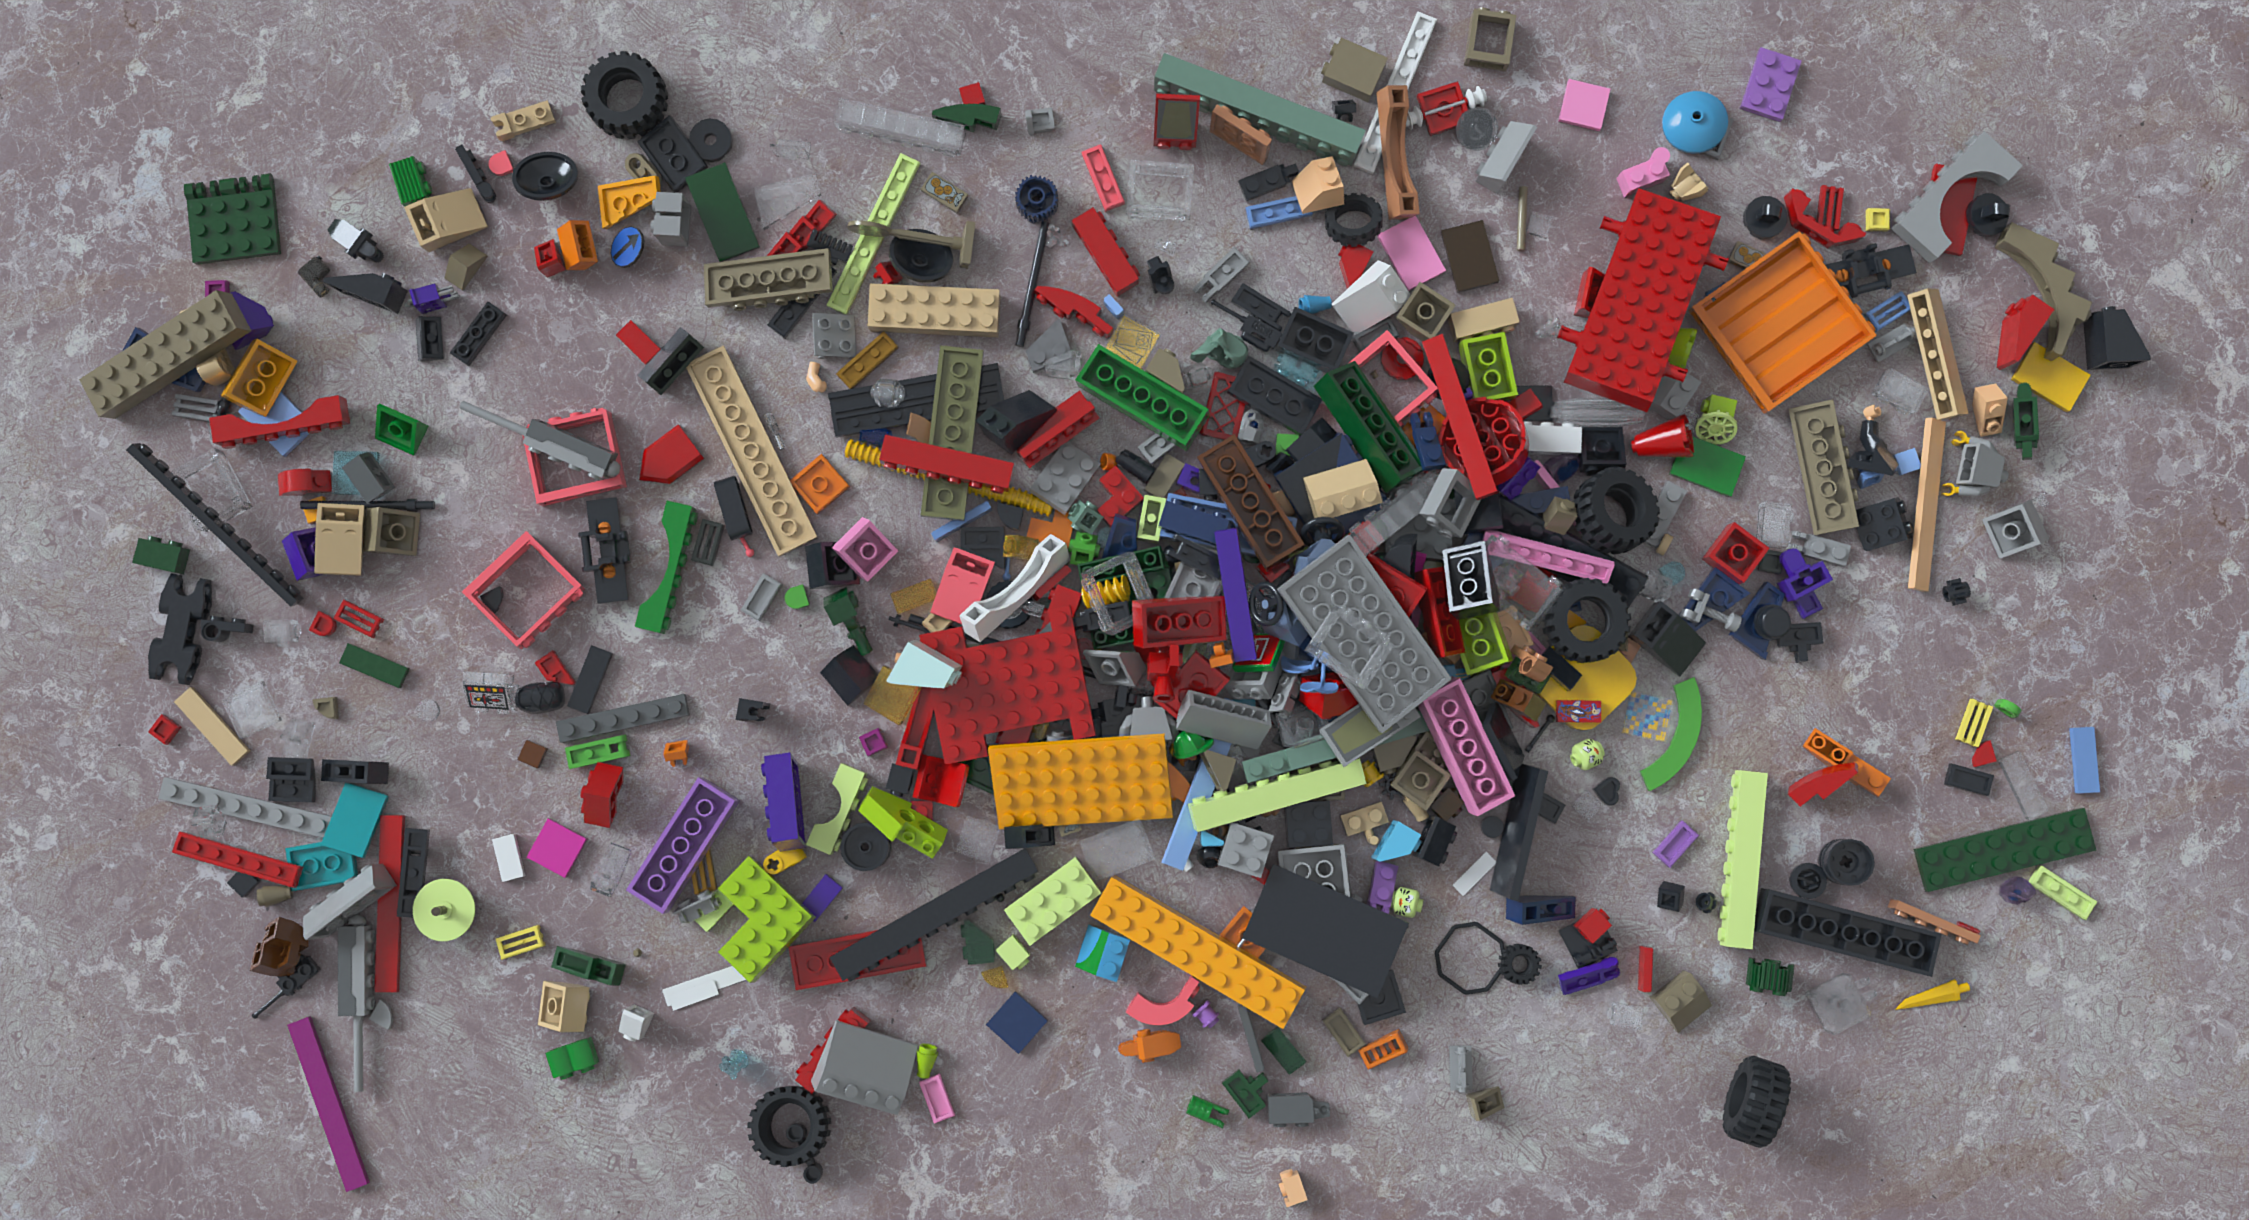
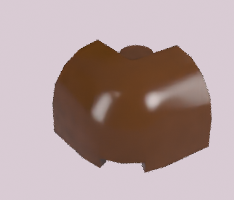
[250,917,309,977]

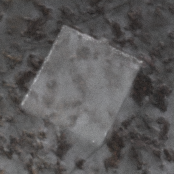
[955,815,1000,863]

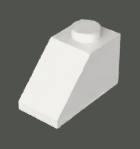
[619,1004,654,1042]

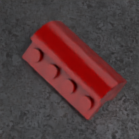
[1016,390,1100,468]

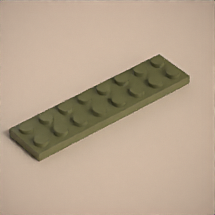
[921,345,984,521]

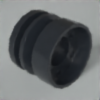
[1818,839,1875,886]

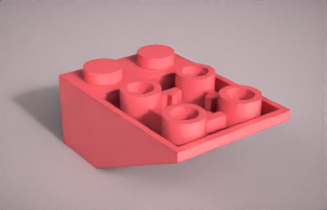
[930,547,995,625]

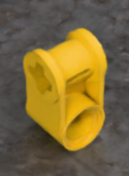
[763,849,807,874]

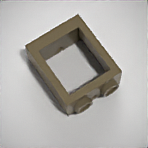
[1464,7,1516,71]

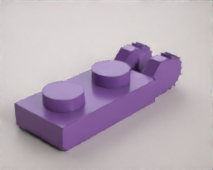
[1367,861,1398,914]

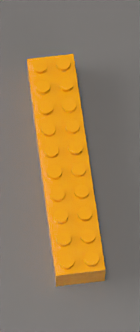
[1090,875,1307,1029]

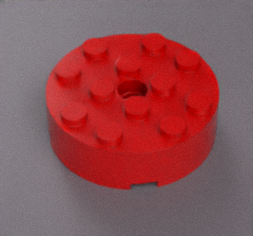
[1438,397,1529,485]

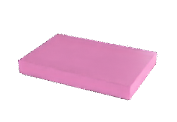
[1377,216,1446,291]

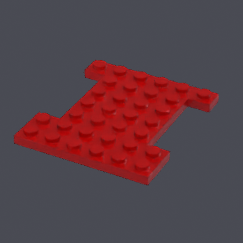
[919,605,1096,764]

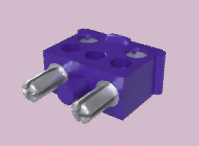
[404,283,459,314]

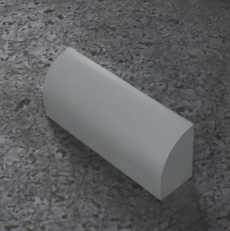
[1176,690,1272,749]

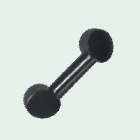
[786,1123,823,1184]

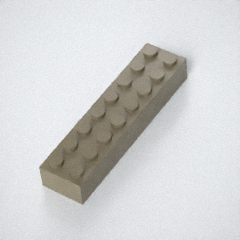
[79,290,251,419]

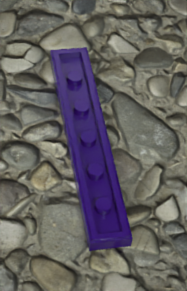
[1214,528,1257,662]

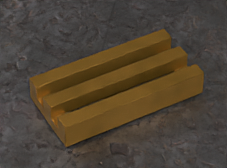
[692,849,717,894]

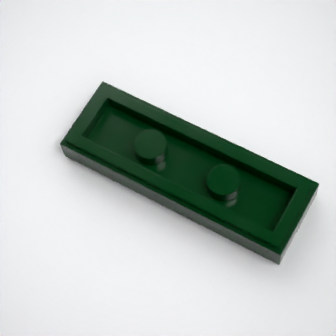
[339,643,410,688]

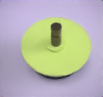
[413,879,475,941]

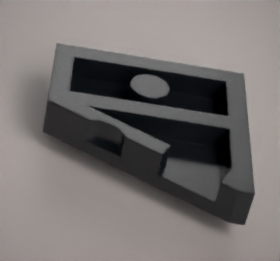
[961,527,1005,569]

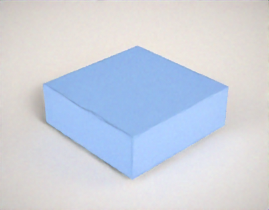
[1104,294,1124,319]
[1892,448,1921,476]

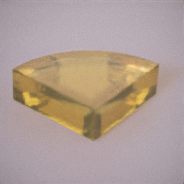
[981,966,1009,988]

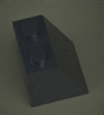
[2083,306,2151,370]

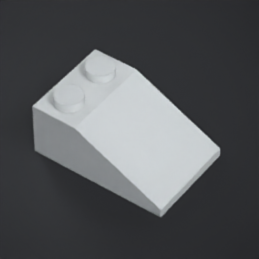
[1332,261,1411,335]

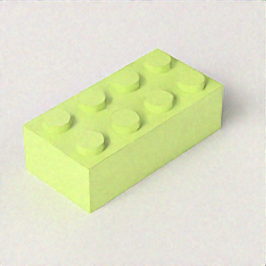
[1004,857,1101,946]

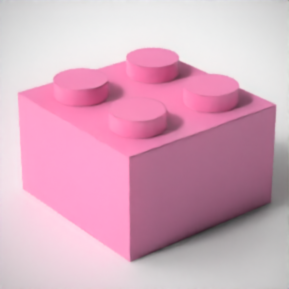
[832,517,898,582]

